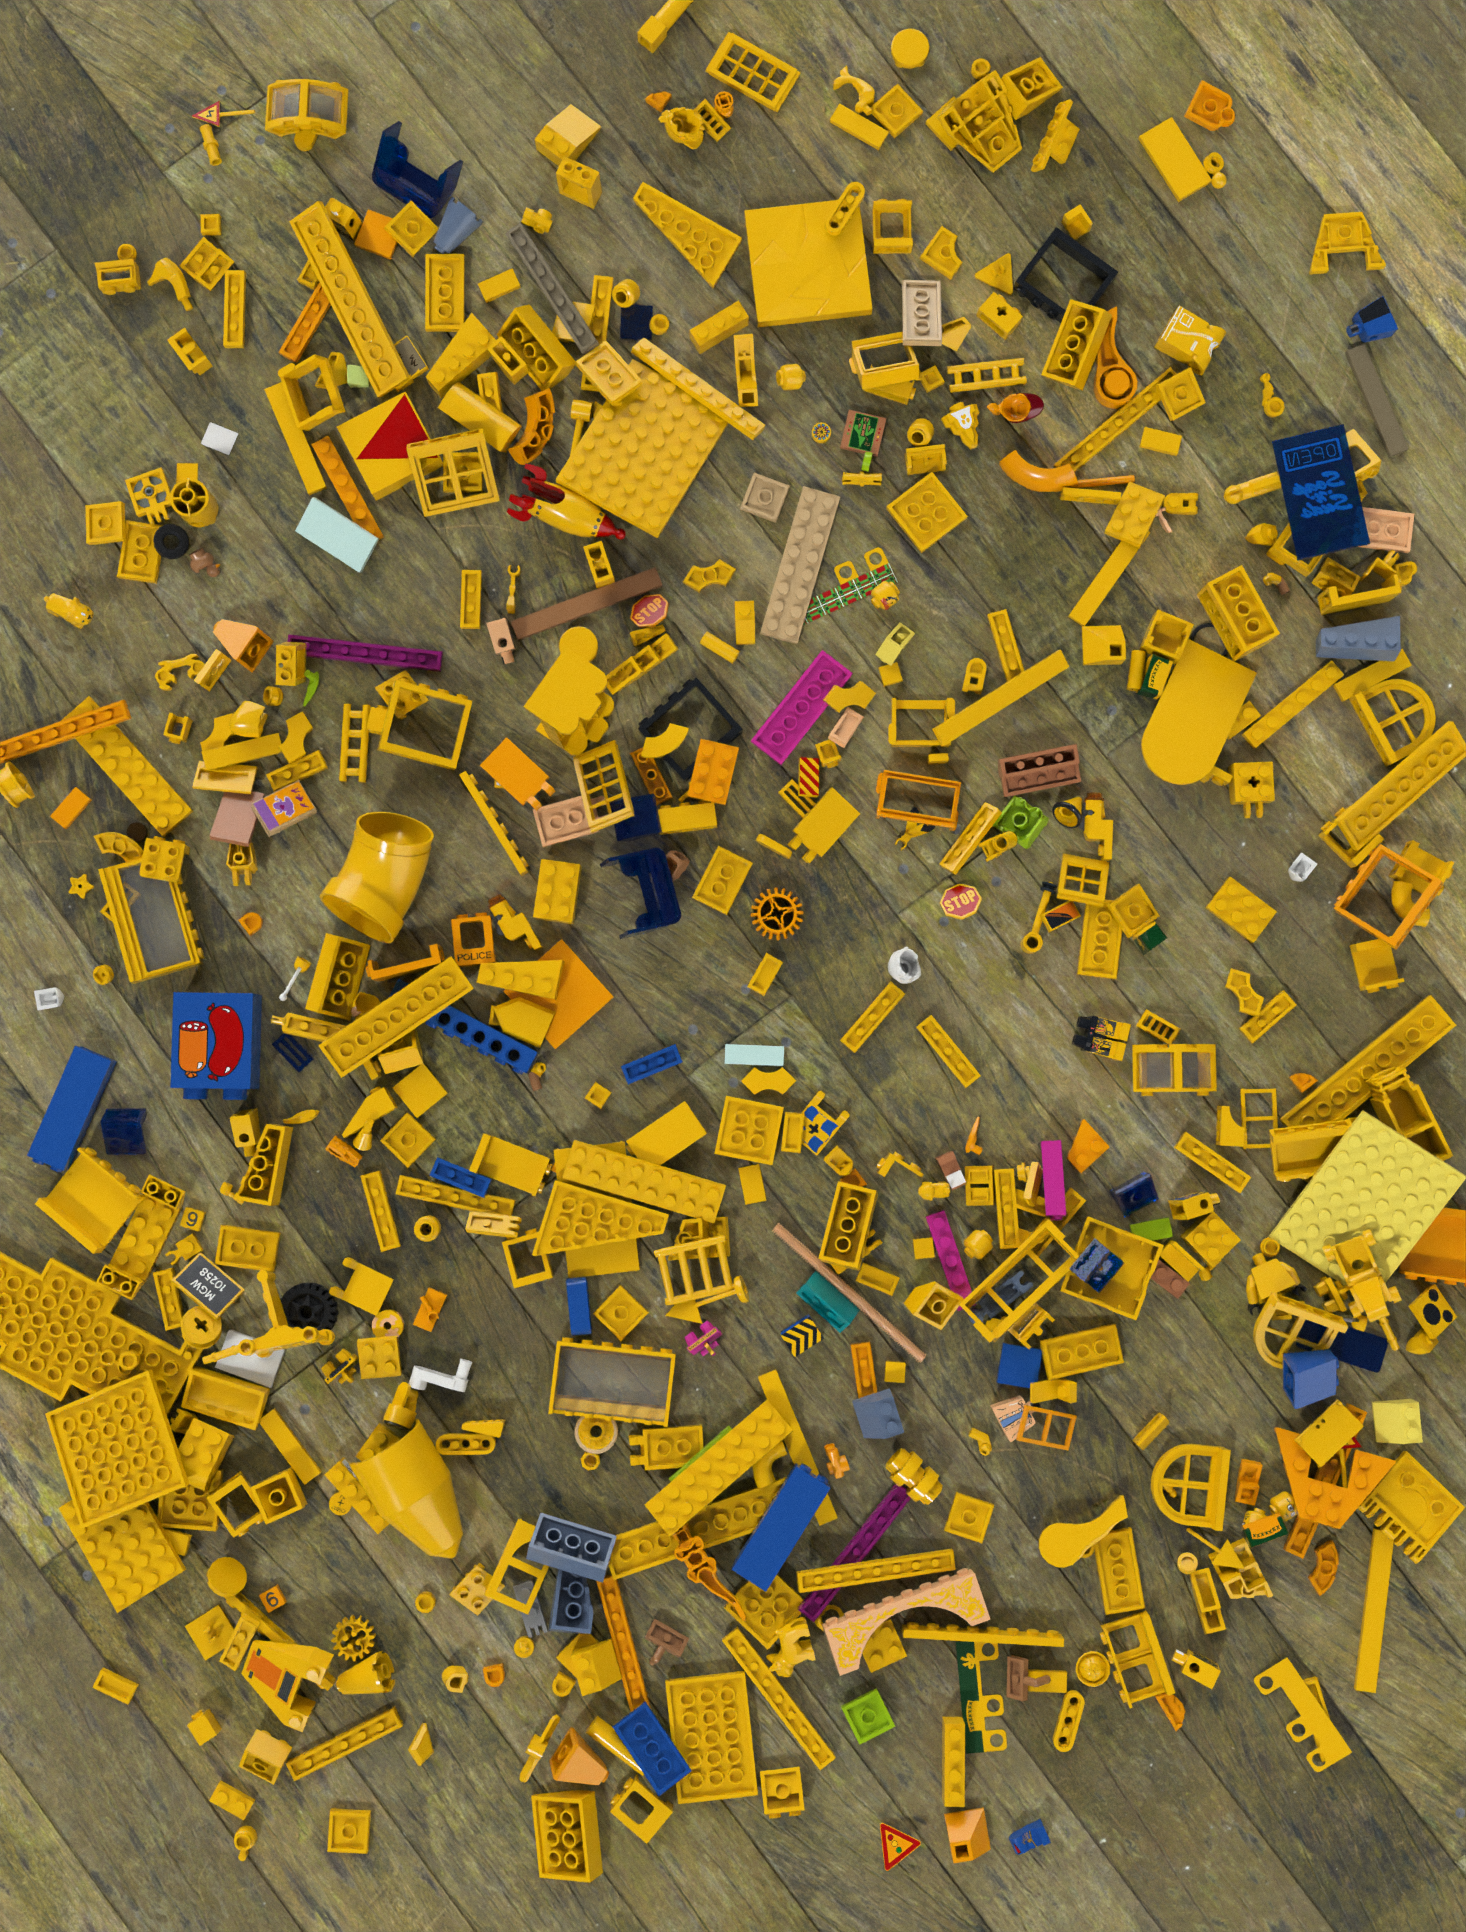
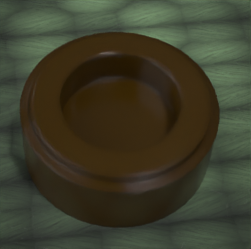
[127,822,148,842]

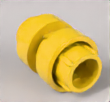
[886,1448,943,1505]

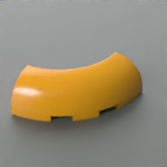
[508,388,555,465]
[999,450,1078,492]

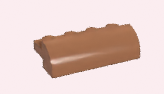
[998,744,1081,797]

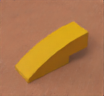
[1189,1568,1226,1635]

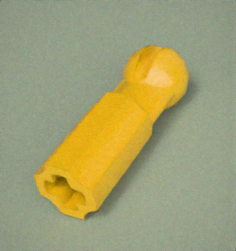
[1224,472,1282,504]

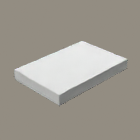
[215,1329,286,1388]

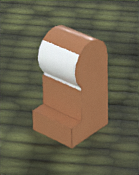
[935,1151,966,1191]

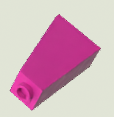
[1041,1140,1066,1221]

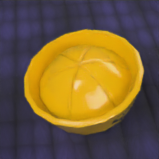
[1076,1651,1110,1687]

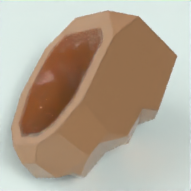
[659,850,690,882]

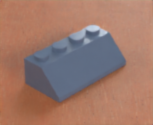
[526,1513,617,1583]

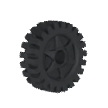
[280,1282,338,1331]

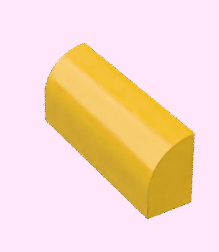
[438,382,522,452]

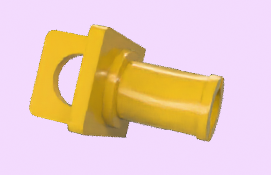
[1359,550,1400,582]

